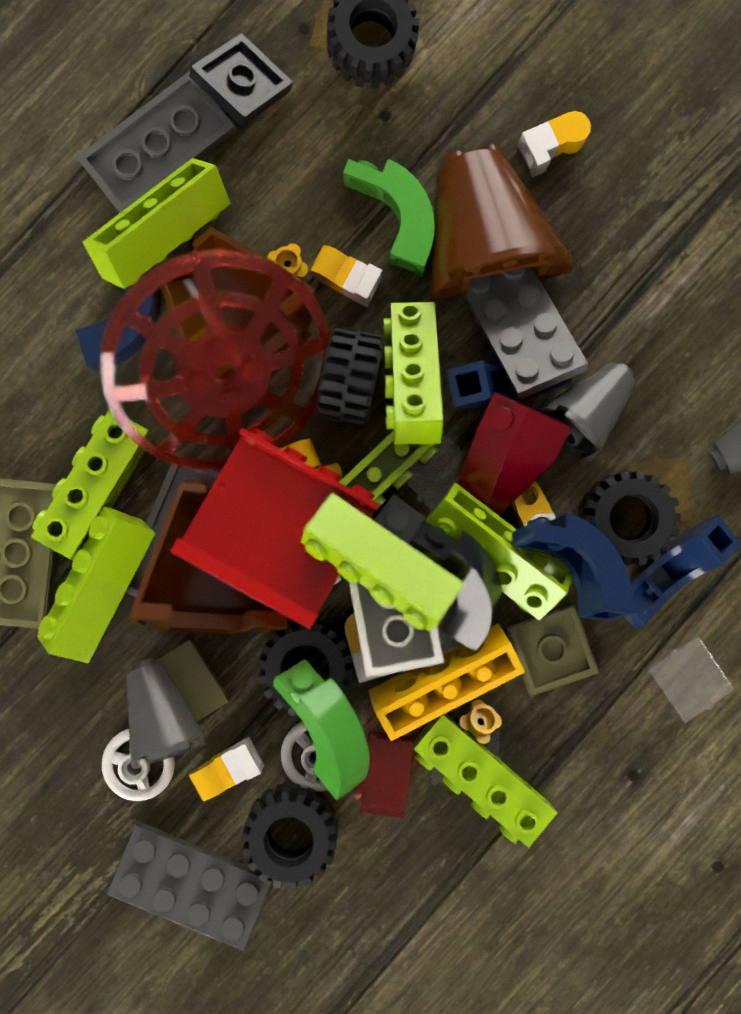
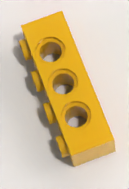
[368,623,525,741]

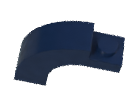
[76,269,161,372]
[446,360,574,409]
[512,513,634,621]
[625,515,741,629]

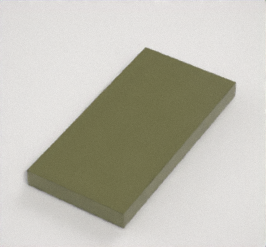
[0,478,57,629]

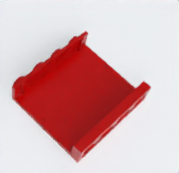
[170,428,379,629]

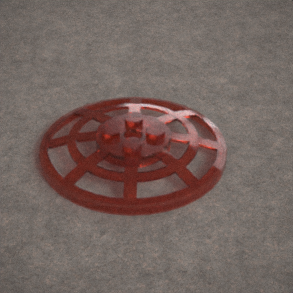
[99,248,330,469]

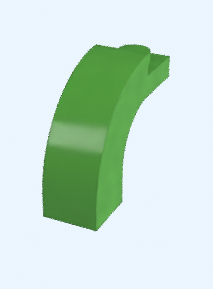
[343,159,435,276]
[273,659,370,800]

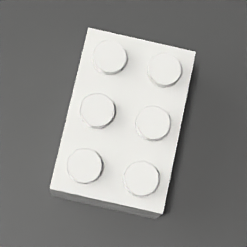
[349,582,444,678]

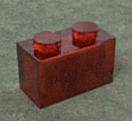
[353,730,414,818]

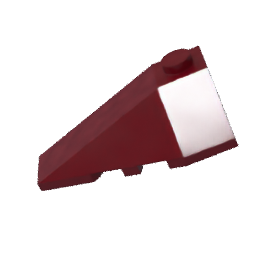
[457,393,572,516]

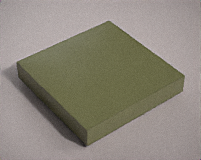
[505,603,599,697]
[155,639,230,721]

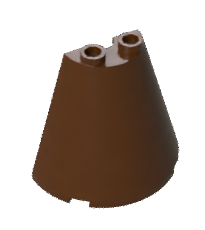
[430,144,574,301]
[157,226,321,398]
[130,479,287,634]

